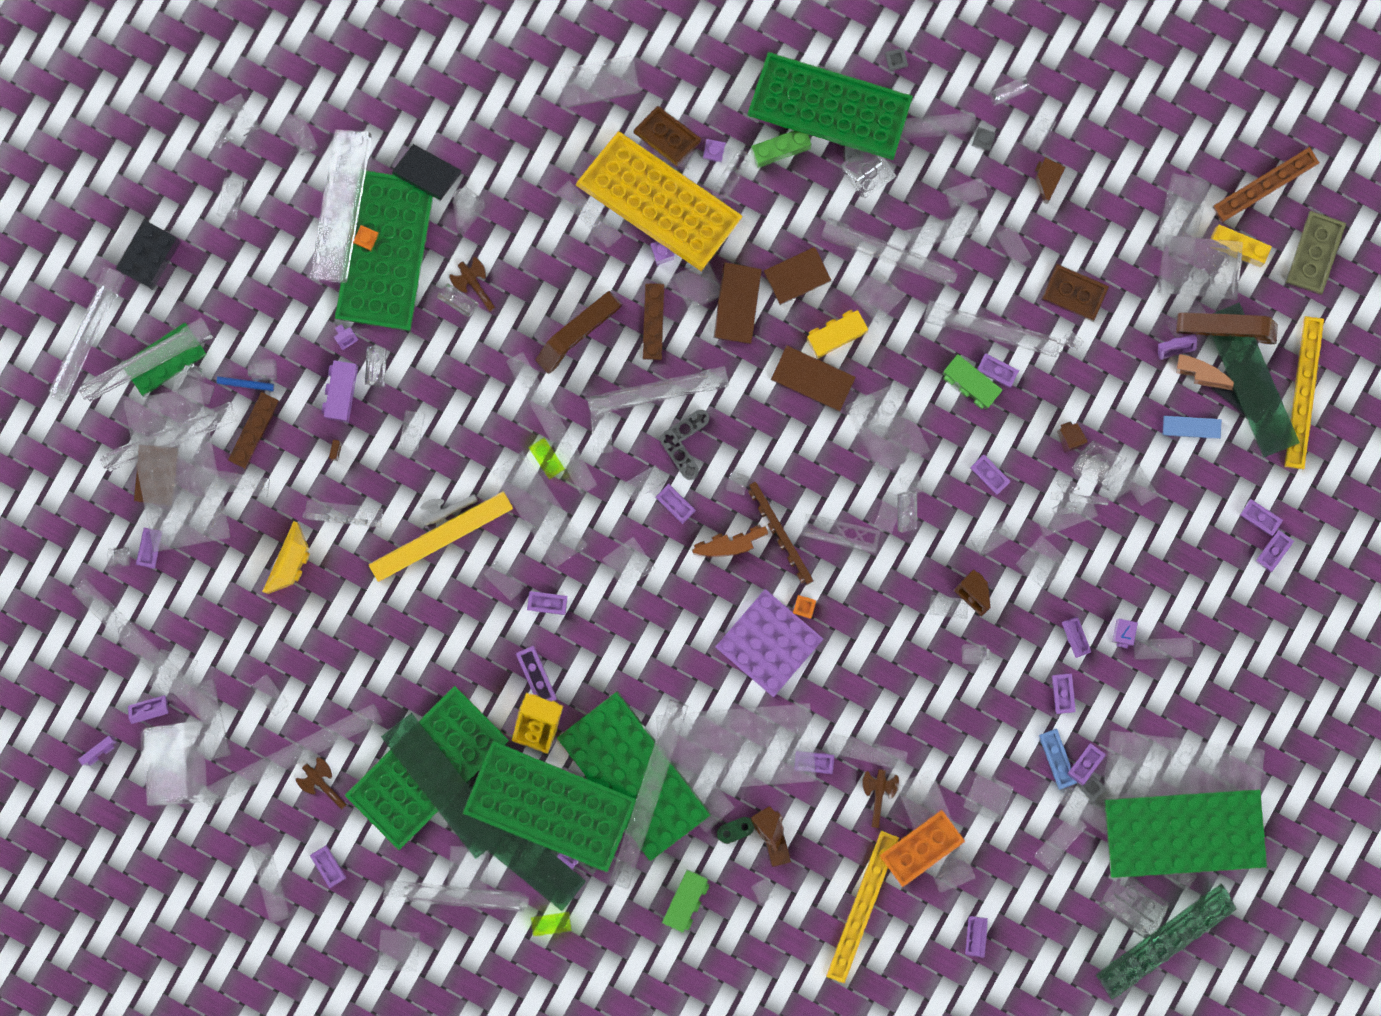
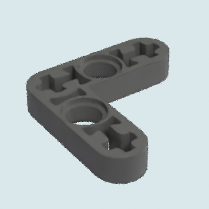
[660,410,709,480]

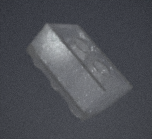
[1099,877,1170,940]

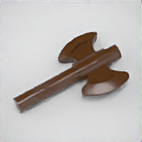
[449,257,496,312]
[295,757,347,810]
[862,769,899,828]

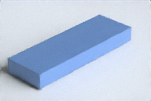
[1162,416,1222,439]
[1038,729,1077,790]

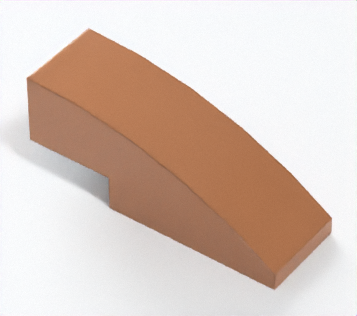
[1176,354,1234,390]

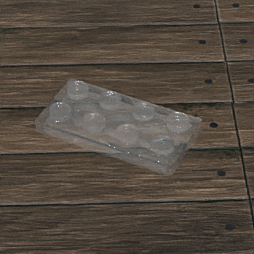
[558,55,640,108]
[1155,173,1210,256]

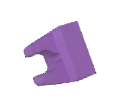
[334,324,358,350]

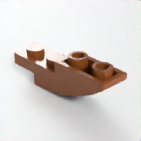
[692,525,768,557]

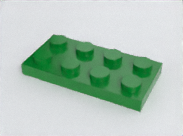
[121,322,207,397]

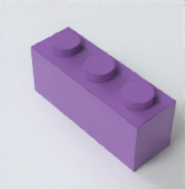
[322,360,358,423]
[516,646,558,701]

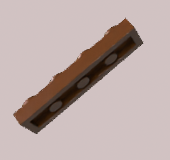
[643,283,664,360]
[228,392,279,469]

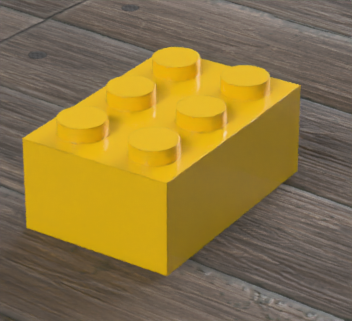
[512,693,563,754]

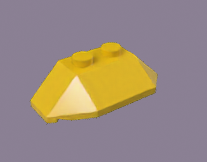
[262,521,310,594]

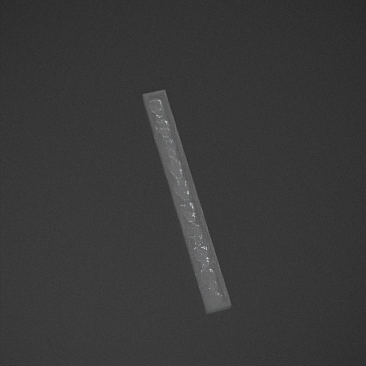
[71,578,221,725]
[609,699,689,889]
[200,704,383,808]

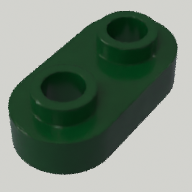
[717,817,754,844]

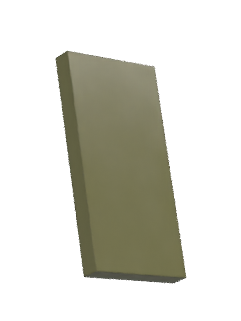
[1285,211,1346,295]

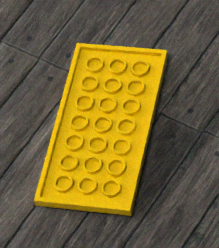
[576,131,743,272]

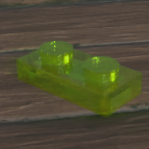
[528,437,565,480]
[530,911,572,937]

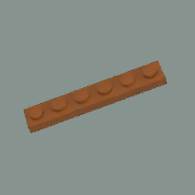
[1212,147,1320,223]

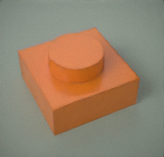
[353,225,379,251]
[793,595,816,619]

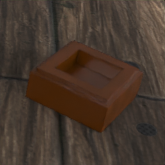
[329,439,342,461]

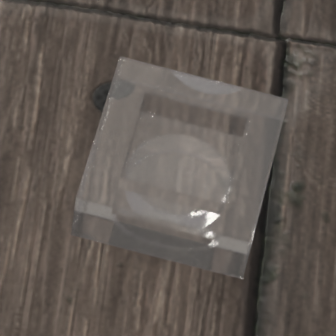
[206,121,234,149]
[1063,330,1084,350]
[182,364,206,382]
[725,471,749,496]
[899,473,924,497]
[751,877,777,904]

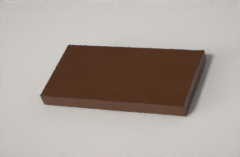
[713,262,762,344]
[771,345,856,412]

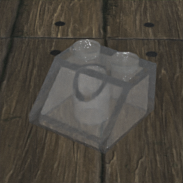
[840,151,896,198]
[453,186,486,236]
[1072,440,1127,491]

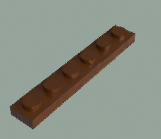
[748,481,814,586]

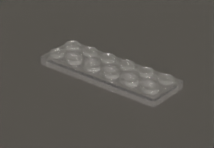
[491,451,587,567]
[895,770,976,893]

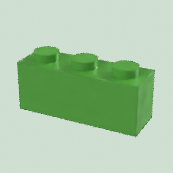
[751,130,812,168]
[942,354,1002,410]
[662,869,710,933]

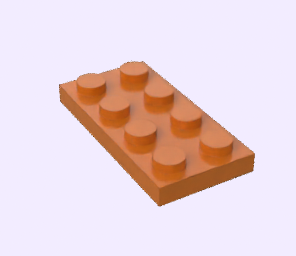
[879,810,965,887]

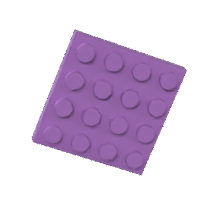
[715,589,823,697]

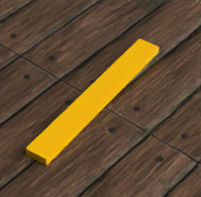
[1284,316,1324,470]
[369,491,513,582]
[826,831,899,984]

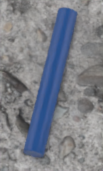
[216,376,275,391]

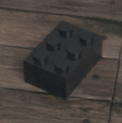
[115,220,181,291]

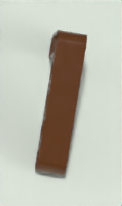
[535,291,623,374]
[1176,313,1278,345]

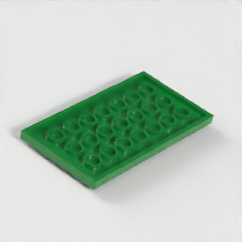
[747,52,913,160]
[335,170,433,331]
[344,686,509,850]
[557,691,712,861]
[463,741,636,872]
[1105,789,1267,878]

